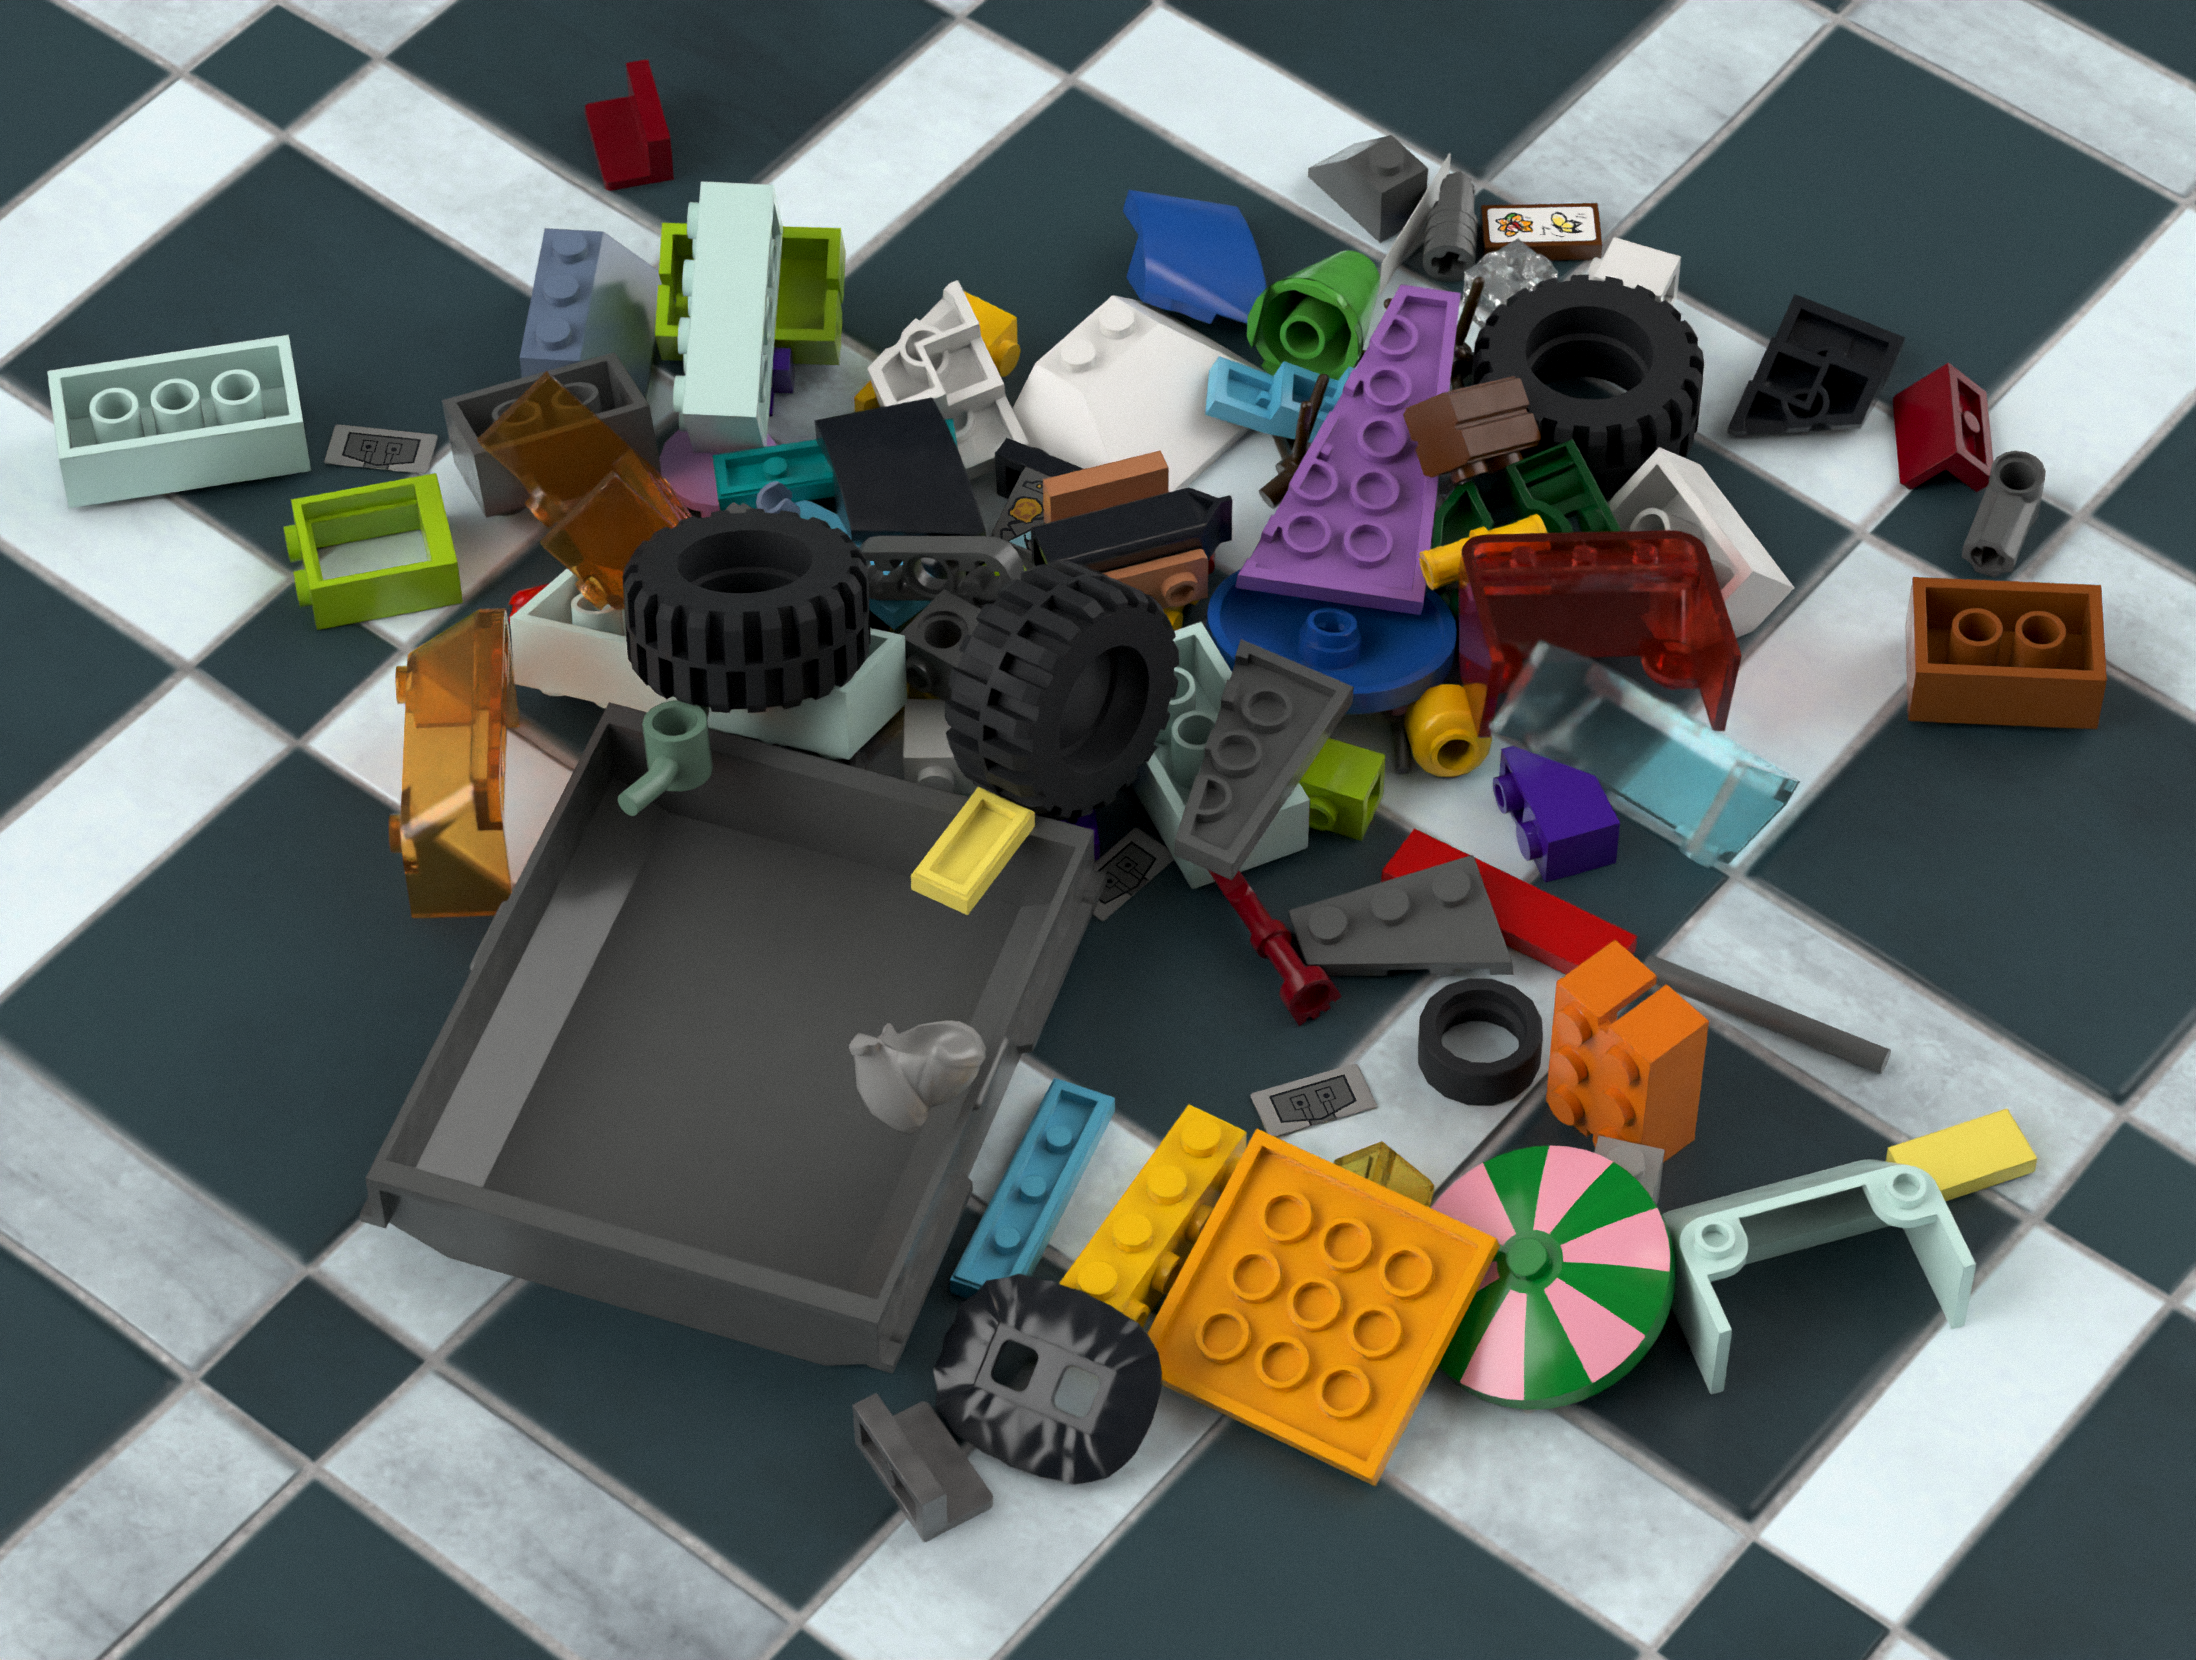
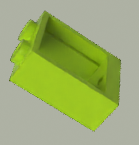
[283,473,463,630]

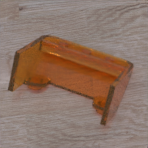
[477,371,693,611]
[389,608,520,918]

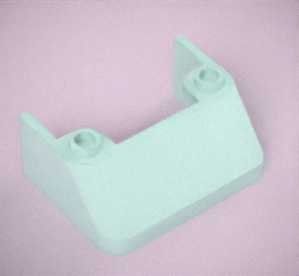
[1662,1159,1976,1394]

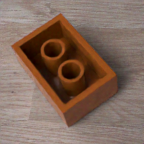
[1905,577,2107,729]

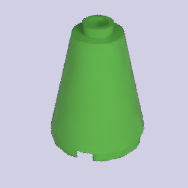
[1247,250,1380,380]

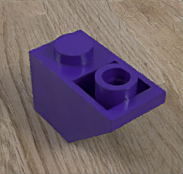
[1493,746,1620,883]

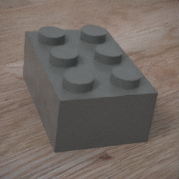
[442,352,661,518]

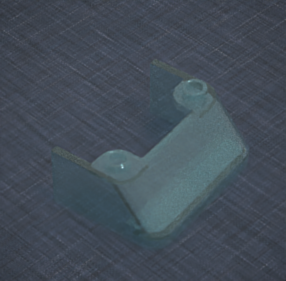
[1489,640,1800,869]

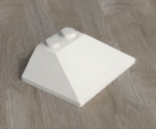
[1012,295,1267,492]

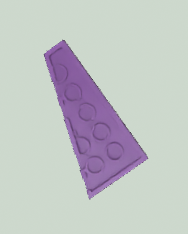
[1236,284,1461,615]

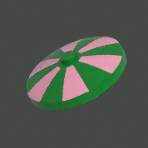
[1431,1145,1677,1410]

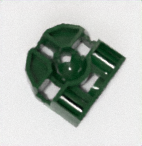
[1431,439,1649,658]

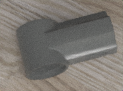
[1962,451,2046,578]

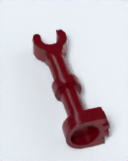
[1208,870,1342,1026]

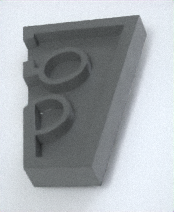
[1288,855,1514,976]

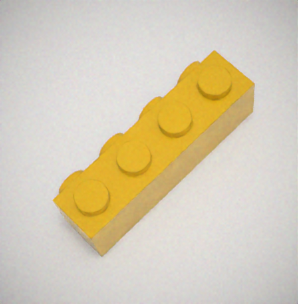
[1059,1104,1247,1328]

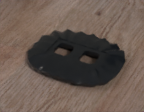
[933,1274,1162,1485]

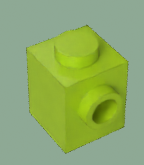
[1299,738,1386,841]

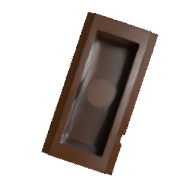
[1403,376,1542,484]

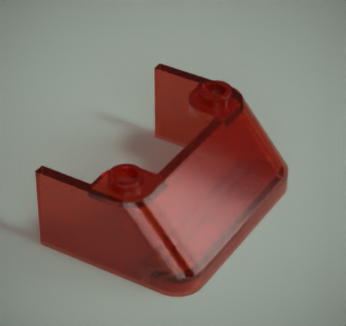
[1458,530,1742,738]

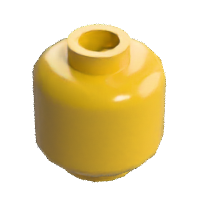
[1404,684,1492,778]

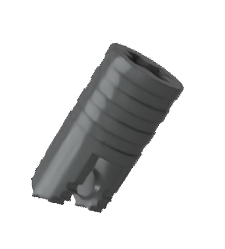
[1422,170,1478,282]

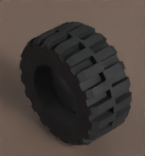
[1471,274,1704,501]
[622,509,871,713]
[945,561,1179,821]

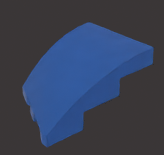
[1123,190,1267,325]

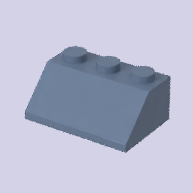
[520,228,662,400]

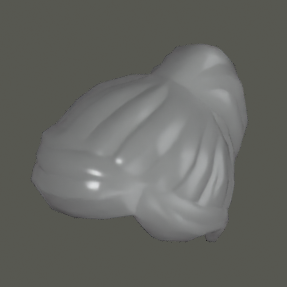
[849,1020,986,1134]

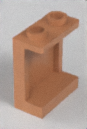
[1043,450,1208,609]

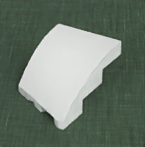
[867,280,1029,480]

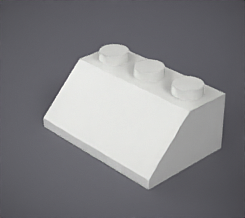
[1578,447,1794,662]

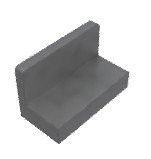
[853,1393,993,1543]

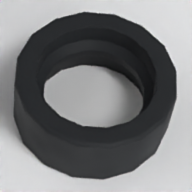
[1418,978,1543,1106]

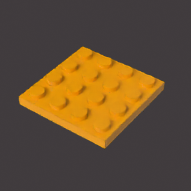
[1147,1128,1500,1486]

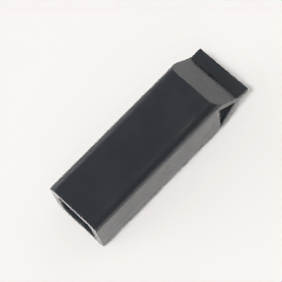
[1031,488,1232,573]

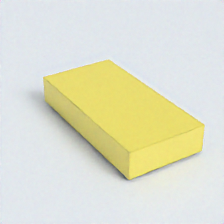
[911,787,1035,915]
[1886,1108,2037,1202]

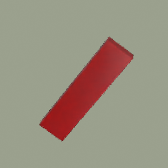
[1381,828,1638,975]

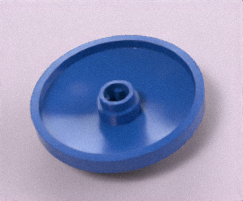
[1206,568,1457,715]

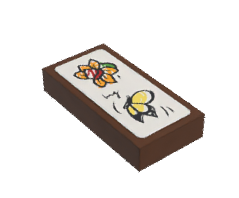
[1480,203,1602,262]

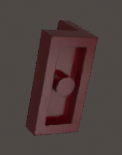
[584,59,674,191]
[1892,362,1994,493]

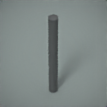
[1644,954,1891,1074]

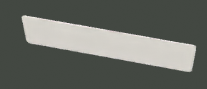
[1379,153,1451,295]

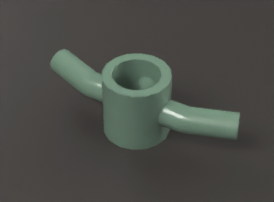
[618,700,713,816]

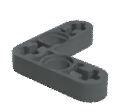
[859,536,1024,610]

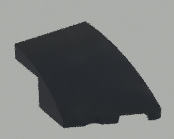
[1727,294,1905,436]
[814,397,986,541]

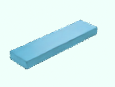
[950,1078,1115,1299]

